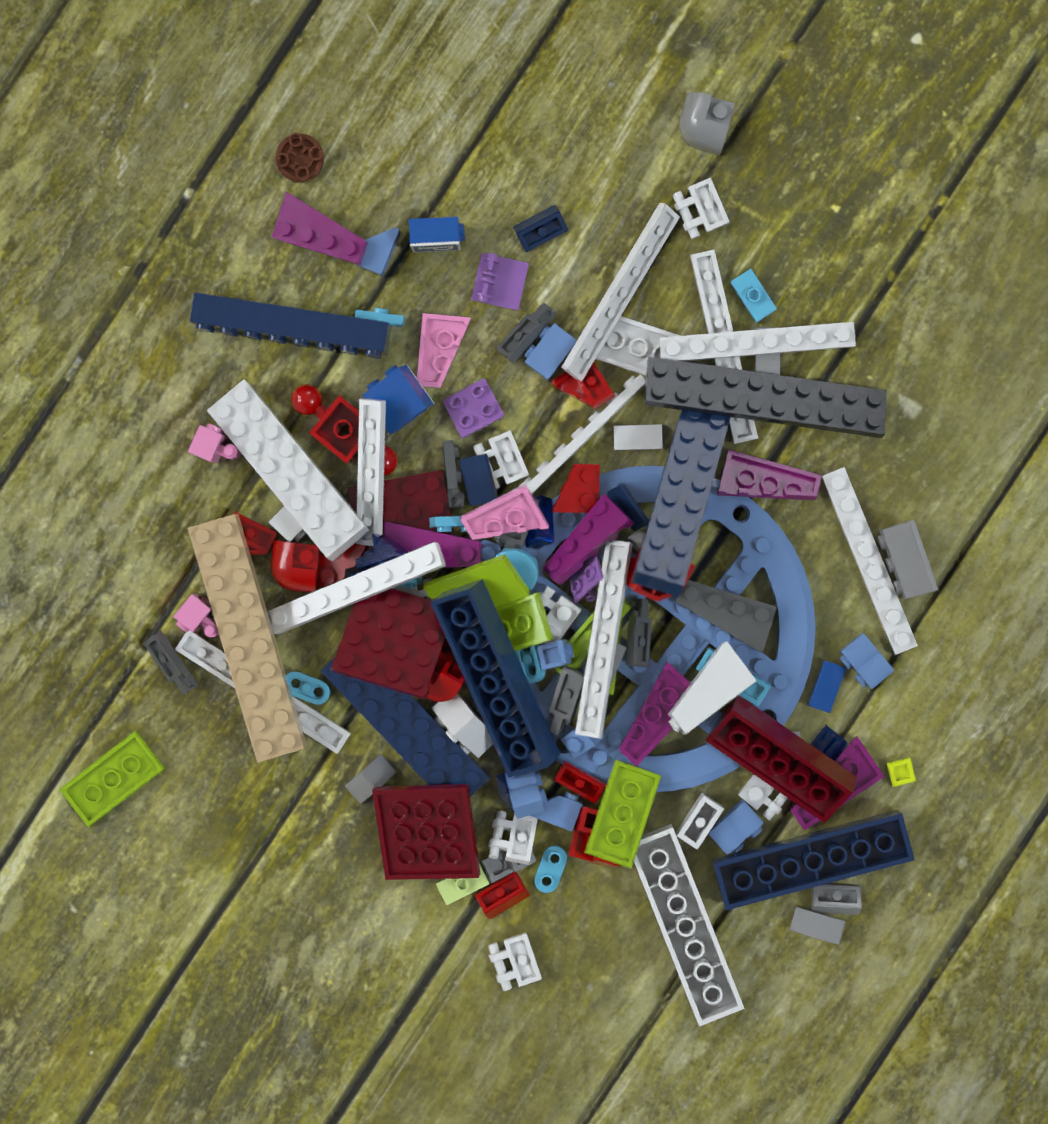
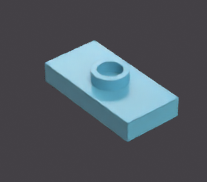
[730,269,777,323]
[355,308,405,328]

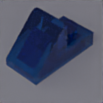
[355,533,409,570]

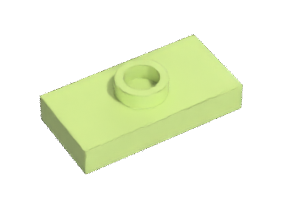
[436,862,490,906]

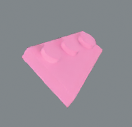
[417,313,471,389]
[461,484,549,540]

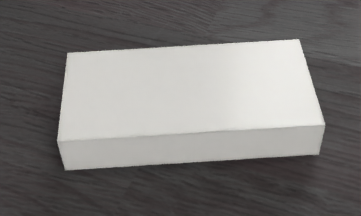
[613,424,663,450]

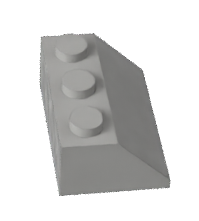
[877,520,938,599]

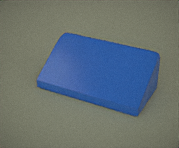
[807,660,846,713]

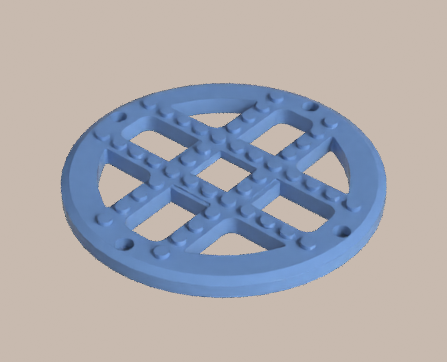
[521,466,815,792]

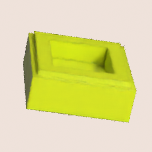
[886,757,916,787]

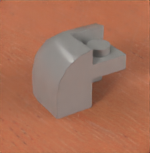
[679,92,735,156]

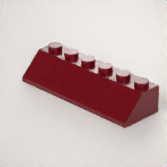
[705,695,857,823]

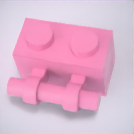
[188,423,241,463]
[173,593,219,637]

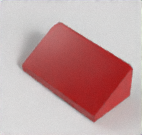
[554,761,607,804]
[475,872,530,919]

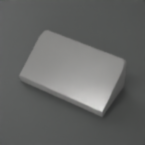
[811,884,862,915]

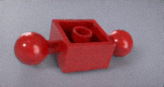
[291,384,398,476]

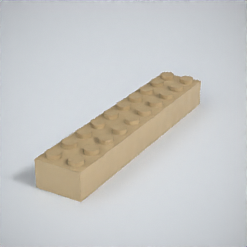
[188,514,307,763]

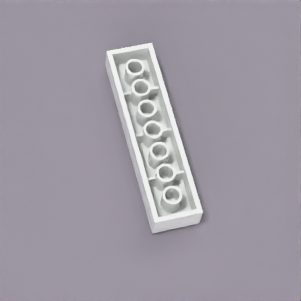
[207,379,370,561]
[634,824,744,1026]

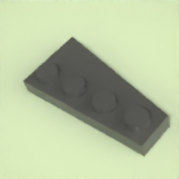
[676,580,777,654]

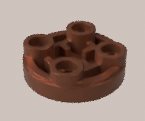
[275,133,324,183]

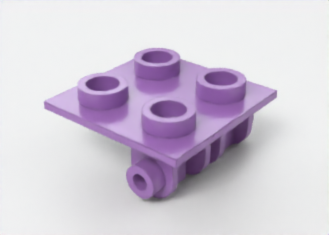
[471,253,529,311]
[442,378,505,438]
[569,554,603,604]

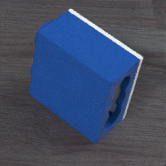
[409,217,465,253]
[362,365,435,435]

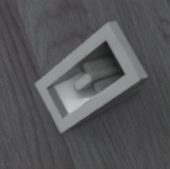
[345,754,397,804]

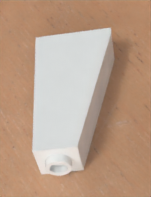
[668,641,756,734]

